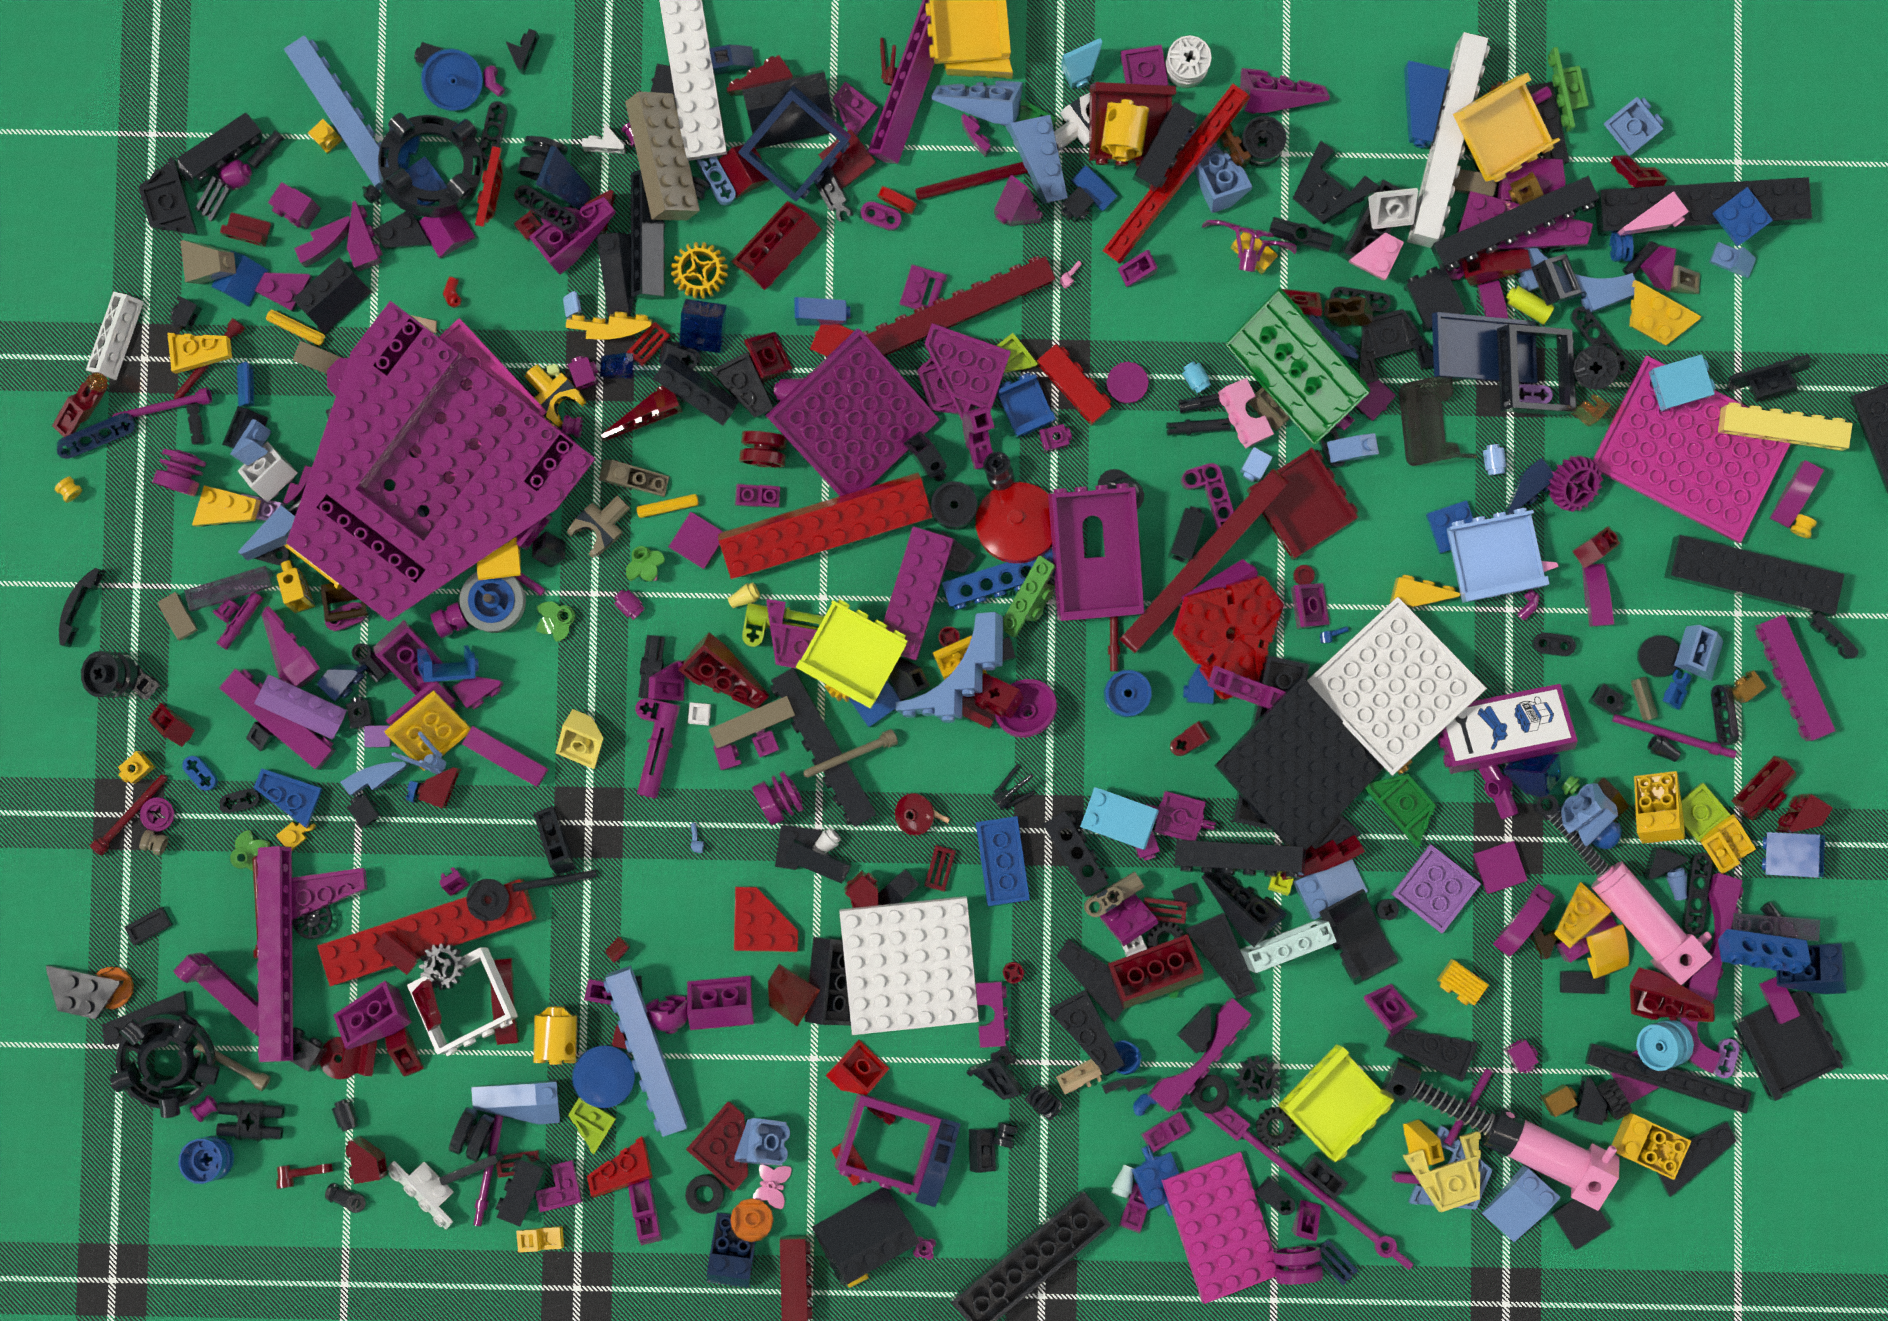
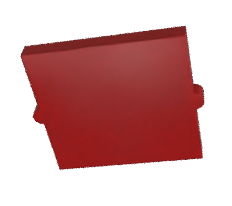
[810,324,854,357]

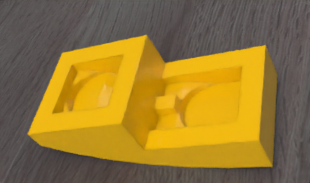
[516,1226,564,1252]

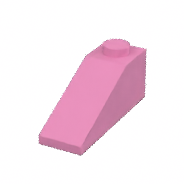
[1618,191,1689,236]

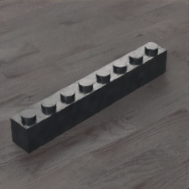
[1431,176,1599,271]
[770,668,877,827]

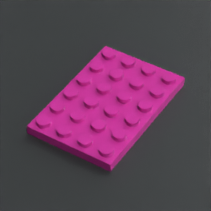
[1162,1152,1279,1304]

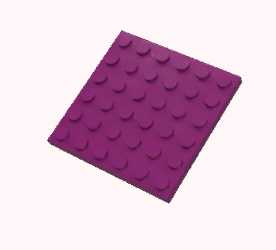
[766,328,940,496]

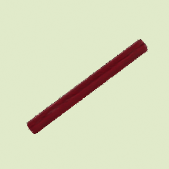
[915,162,1028,200]

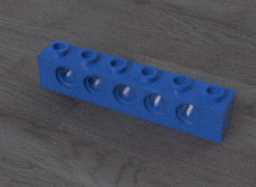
[942,548,1054,610]

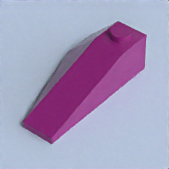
[1240,68,1330,114]
[994,175,1043,226]
[529,197,616,275]
[262,606,320,689]

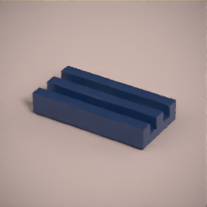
[1319,1239,1358,1285]

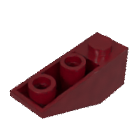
[727,55,793,96]
[1462,249,1532,286]

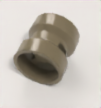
[139,829,168,856]

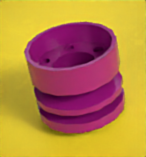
[152,449,206,497]
[752,771,804,826]

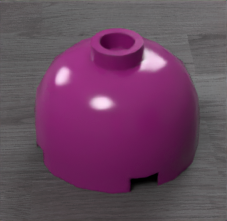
[646,995,688,1034]

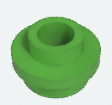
[1561,776,1581,796]

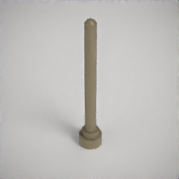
[804,729,898,777]
[195,1040,271,1091]

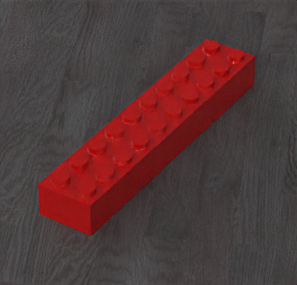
[718,472,932,579]
[317,879,537,986]

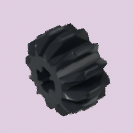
[1025,1085,1062,1120]

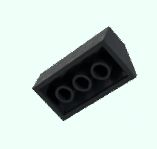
[805,937,851,1026]

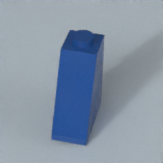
[794,297,851,326]

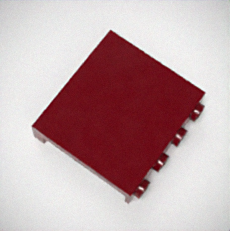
[1089,82,1176,167]
[1247,447,1358,560]

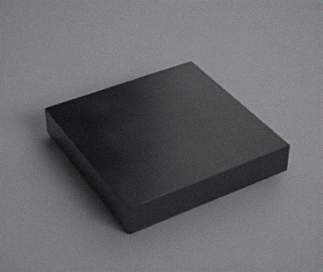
[1551,1199,1611,1250]

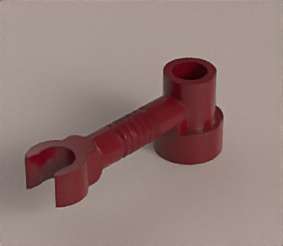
[276,1163,333,1189]

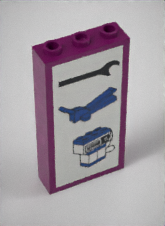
[1438,684,1578,774]

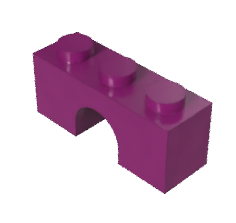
[976,981,1009,1048]

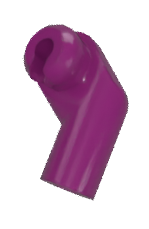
[483,65,505,97]
[1517,589,1539,621]

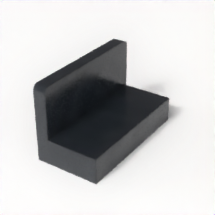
[222,406,268,449]

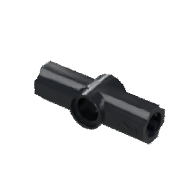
[1269,217,1334,253]
[638,635,665,700]

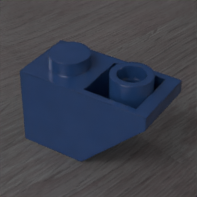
[709,44,756,75]
[317,664,368,701]

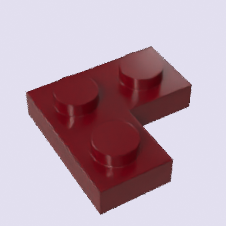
[1610,155,1668,188]

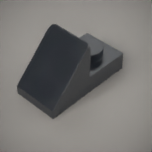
[506,28,540,75]

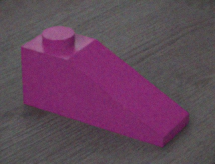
[1554,914,1617,963]

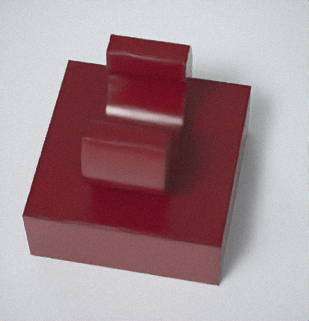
[514,211,542,242]

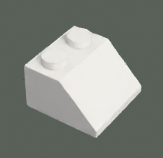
[238,441,297,503]

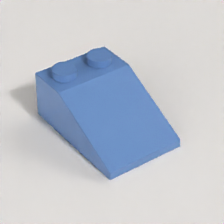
[1293,859,1368,920]
[1482,1166,1560,1242]

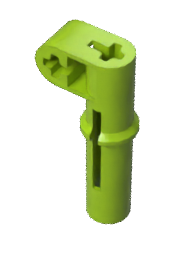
[742,603,825,647]

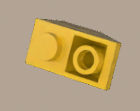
[1403,1119,1445,1165]

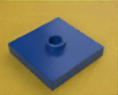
[849,681,900,727]

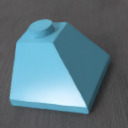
[1061,38,1102,89]

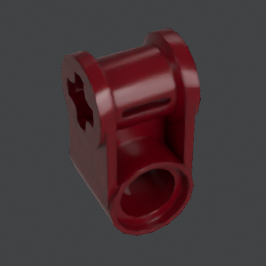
[1170,721,1211,756]

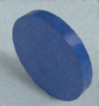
[421,48,483,111]
[572,1046,635,1108]

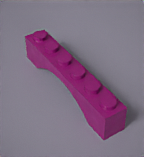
[1684,873,1743,1002]
[1147,998,1252,1112]

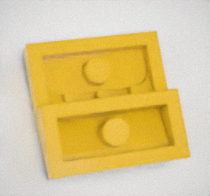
[933,636,987,680]
[1700,814,1756,874]
[1586,924,1629,979]

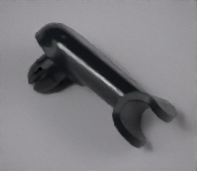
[325,1183,366,1213]

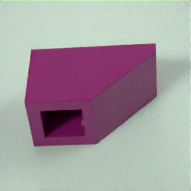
[452,676,504,710]

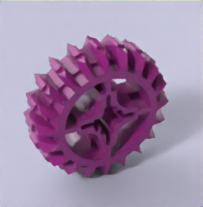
[1547,455,1604,512]

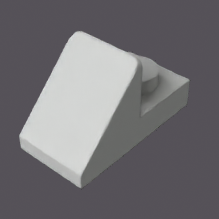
[582,124,626,154]

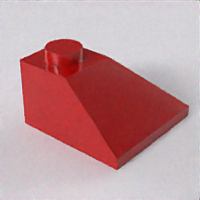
[825,1040,889,1095]

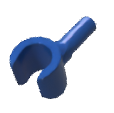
[1320,626,1349,643]

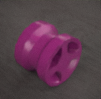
[562,415,583,438]

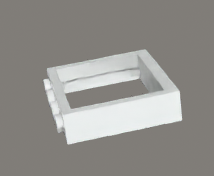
[407,948,518,1056]

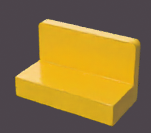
[1230,232,1278,274]

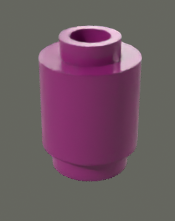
[614,589,645,620]

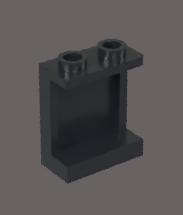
[1403,266,1466,332]

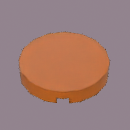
[96,967,134,1009]
[730,1198,773,1242]

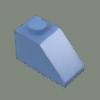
[1327,433,1379,463]

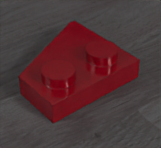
[412,979,441,1031]

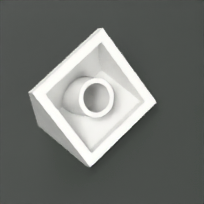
[1368,188,1418,229]

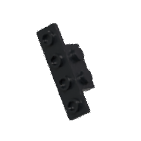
[1727,354,1811,402]

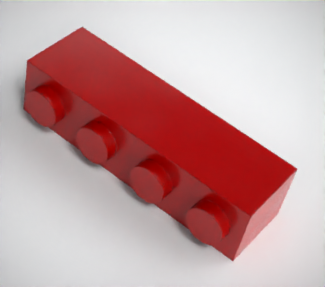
[1037,344,1111,426]

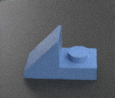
[1709,242,1756,278]
[230,419,272,466]

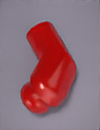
[443,276,461,308]

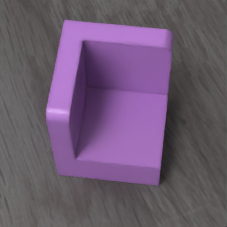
[364,726,391,748]

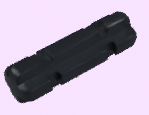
[186,404,204,445]

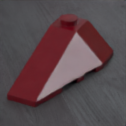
[601,386,683,441]
[678,632,769,709]
[1630,967,1715,1022]

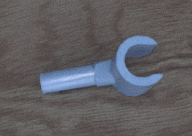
[691,823,704,853]

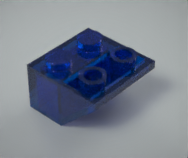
[679,299,727,353]

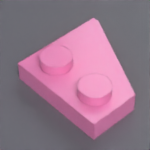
[1349,233,1404,281]

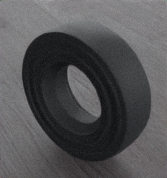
[1190,1074,1229,1114]
[685,1175,724,1214]

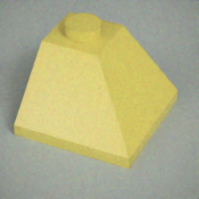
[556,709,604,769]

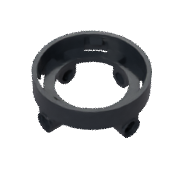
[378,112,483,218]

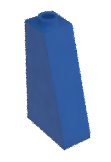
[1404,60,1449,148]

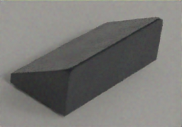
[969,1128,996,1173]

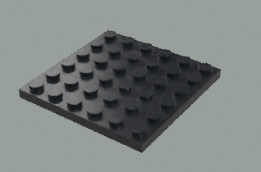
[1214,676,1384,850]

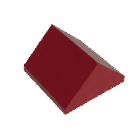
[718,145,770,199]
[744,332,792,383]

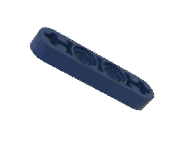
[56,413,135,459]

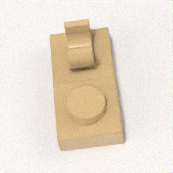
[1056,1059,1102,1094]

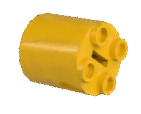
[1101,99,1149,162]
[533,1006,577,1065]

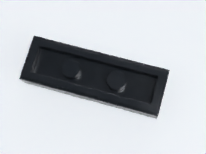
[785,839,851,884]
[439,1151,505,1185]

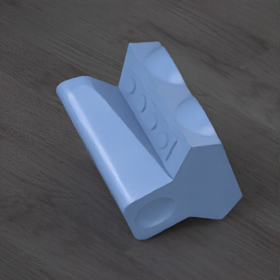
[1561,783,1618,846]
[735,1118,790,1166]

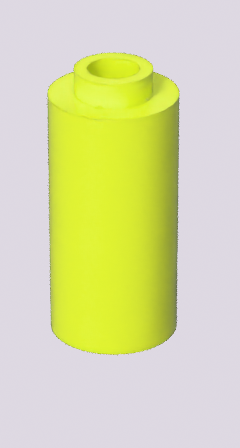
[1506,285,1554,325]

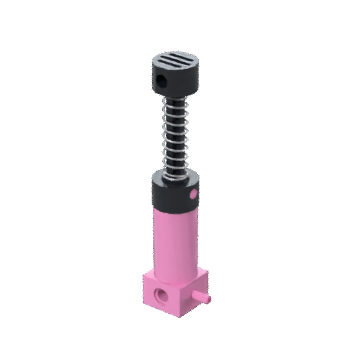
[1380,1057,1619,1211]

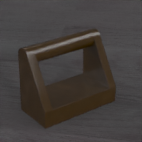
[321,583,368,622]

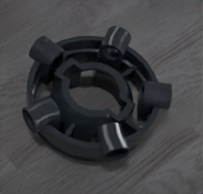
[110,1012,220,1118]

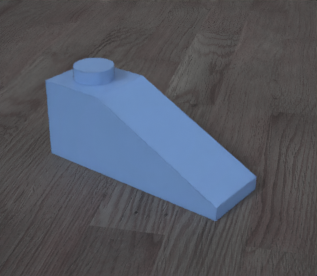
[238,505,295,561]

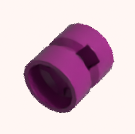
[430,602,469,638]

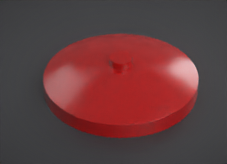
[976,482,1052,563]

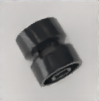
[983,452,1014,490]

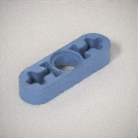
[696,156,735,205]

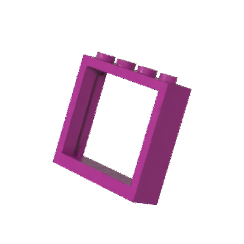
[835,1094,941,1195]

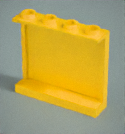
[925,0,1011,64]
[1453,72,1560,182]

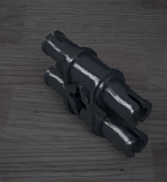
[216,1100,285,1142]

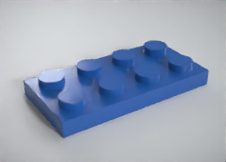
[975,816,1030,906]

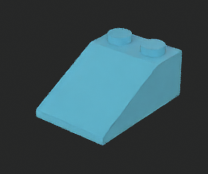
[1080,787,1159,850]

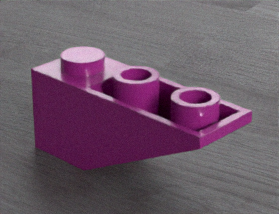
[347,201,383,272]

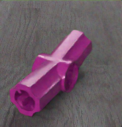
[1478,765,1518,819]

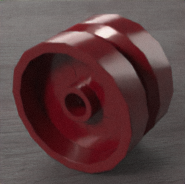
[739,431,788,468]

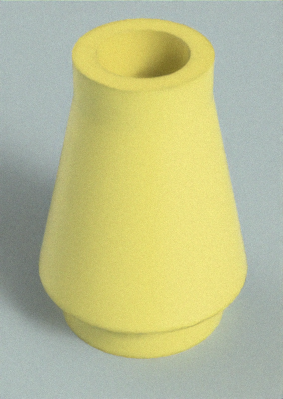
[728,582,761,609]

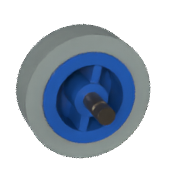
[460,572,526,633]

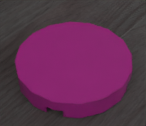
[1106,362,1149,404]

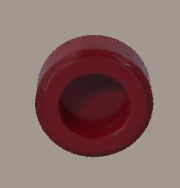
[1293,565,1315,585]

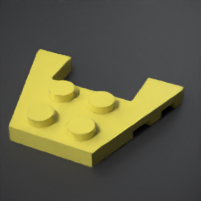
[1403,1131,1481,1212]

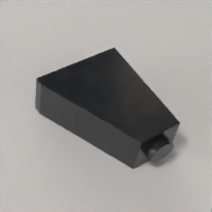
[1167,506,1205,564]

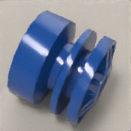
[178,1136,234,1184]

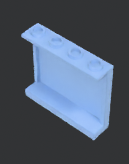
[1447,508,1549,603]

